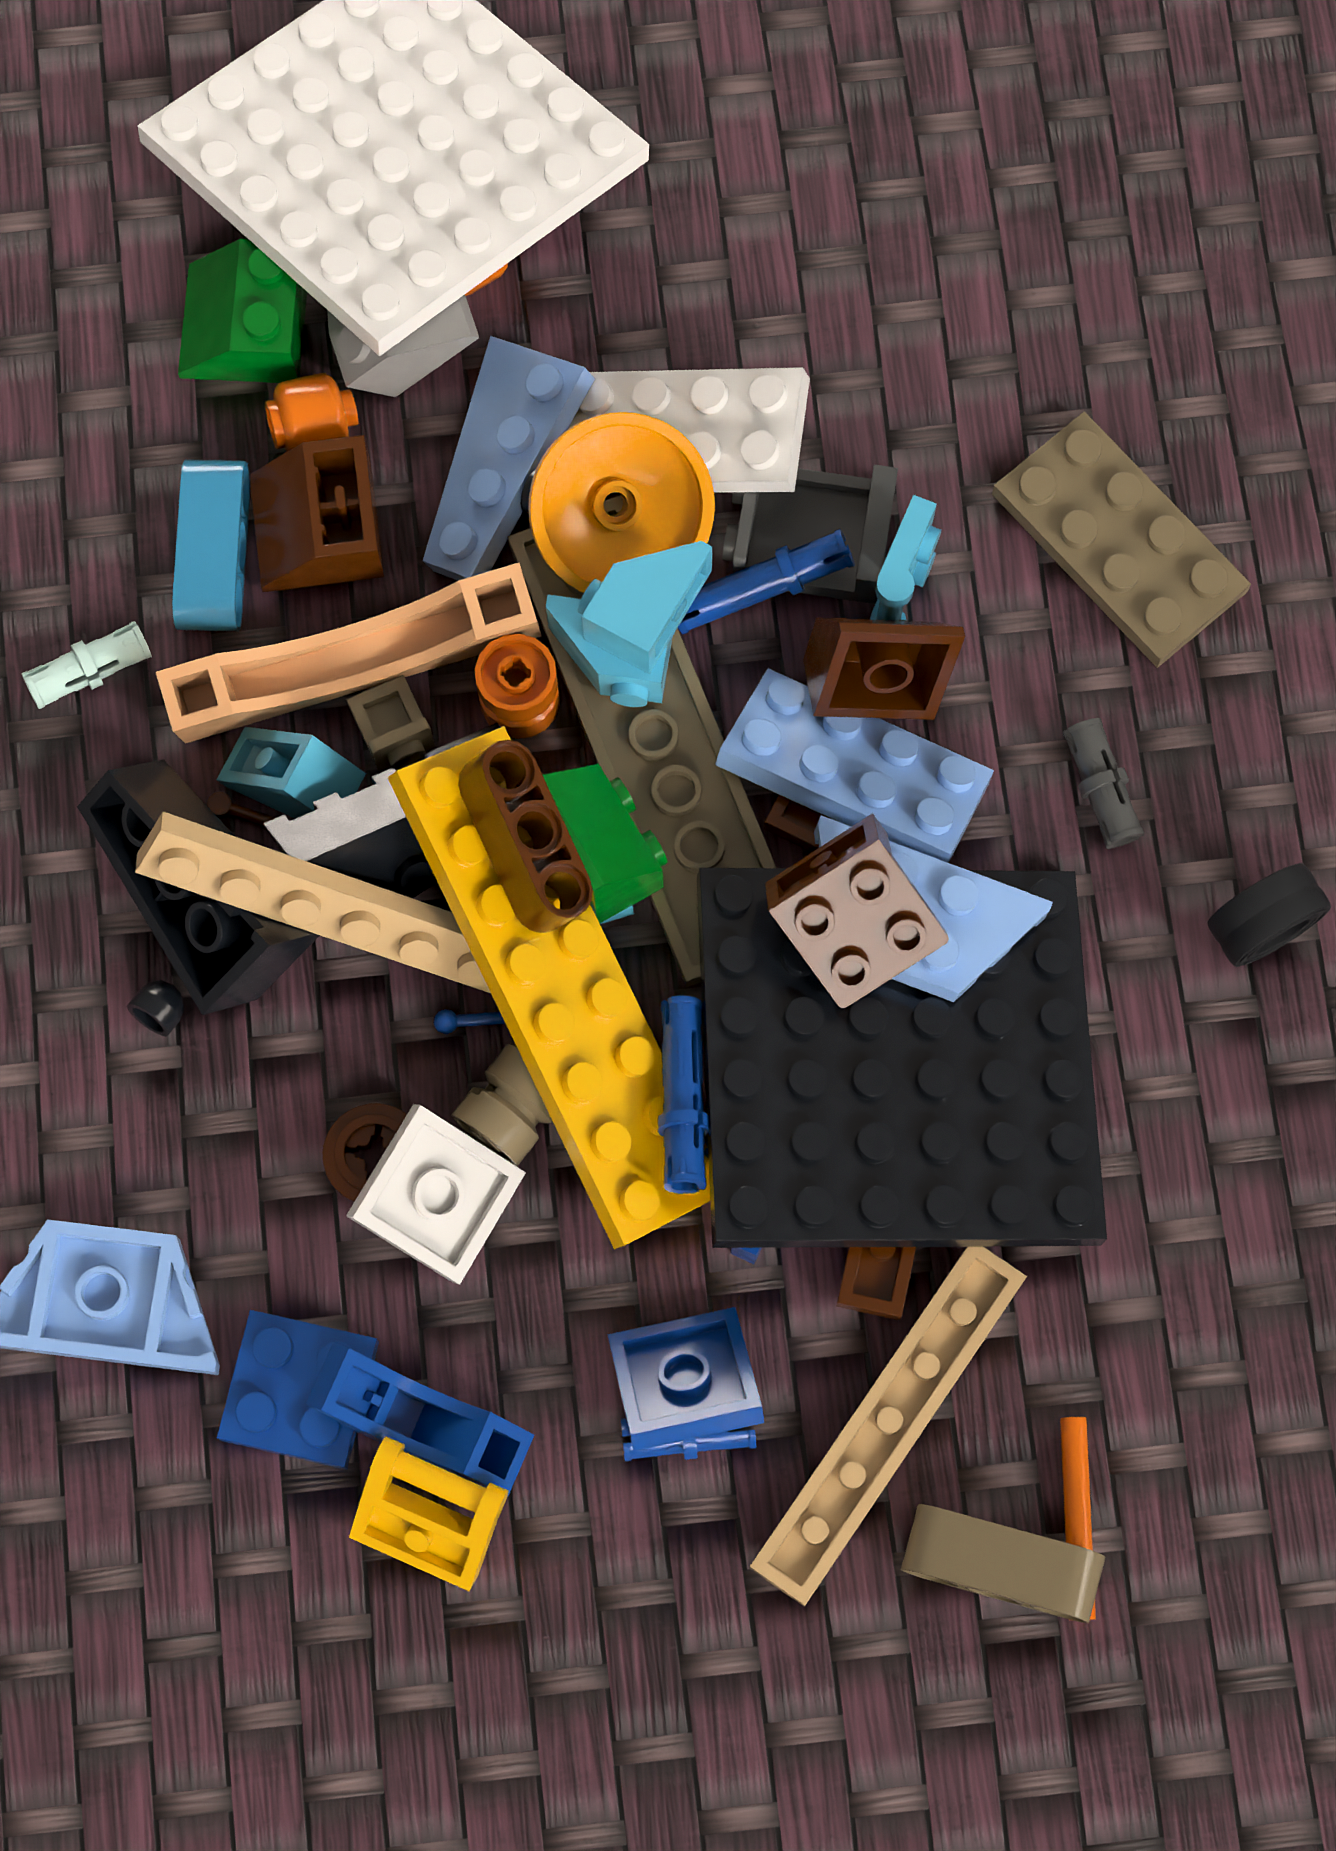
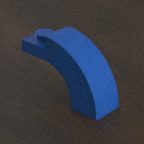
[305,1343,534,1496]

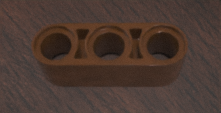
[458,740,593,933]

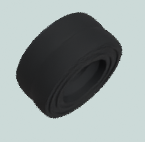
[1207,863,1331,967]

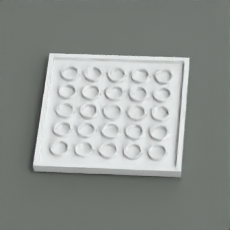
[138,0,649,356]

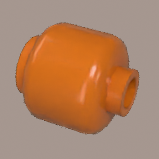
[265,373,358,451]

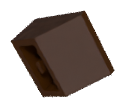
[249,435,384,592]

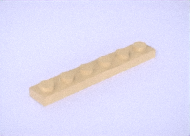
[135,812,491,993]
[750,1247,1027,1607]

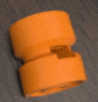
[475,634,560,739]

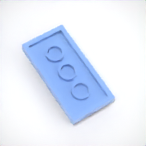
[715,668,994,863]

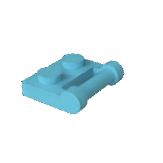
[870,495,941,621]

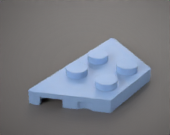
[814,815,1053,1002]
[0,1219,220,1375]

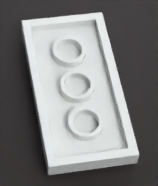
[567,367,810,493]

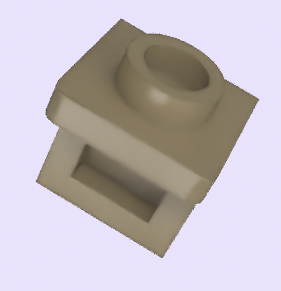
[346,675,435,772]

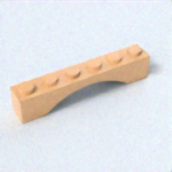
[156,562,541,744]

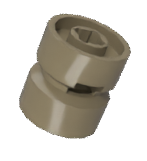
[451,1044,552,1167]

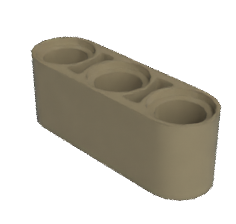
[900,1504,1106,1623]

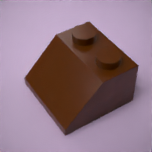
[803,618,965,720]

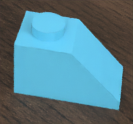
[578,541,712,674]
[546,594,673,707]
[216,727,366,819]

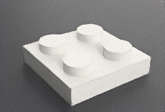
[346,1104,526,1285]

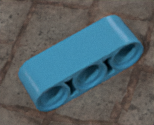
[172,460,250,631]

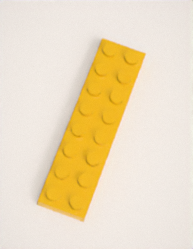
[388,726,710,1249]

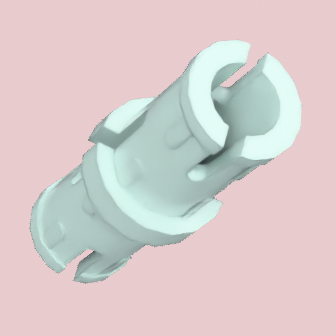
[21,621,152,709]

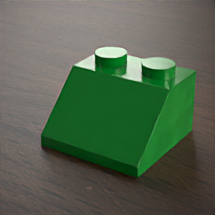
[178,239,307,383]
[543,764,668,924]

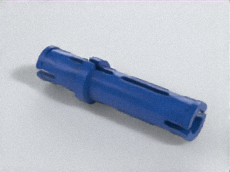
[678,528,855,634]
[658,996,710,1194]

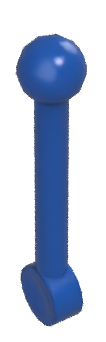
[433,1009,506,1034]

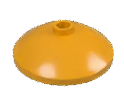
[528,412,715,593]

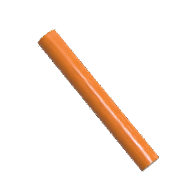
[1060,1417,1096,1620]

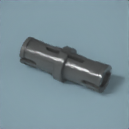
[1063,718,1144,849]

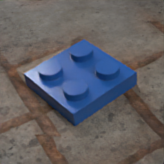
[607,1307,764,1452]
[217,1310,379,1470]

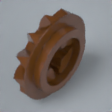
[323,1103,407,1202]

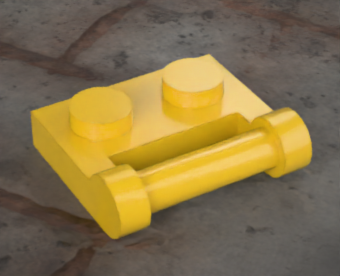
[349,1436,509,1591]

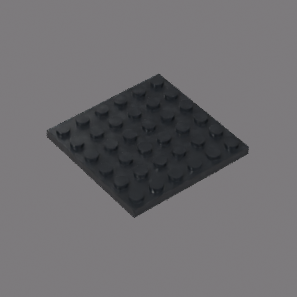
[696,868,1107,1248]

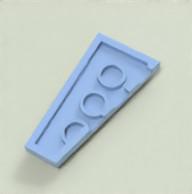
[423,336,595,581]

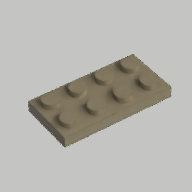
[992,411,1251,668]

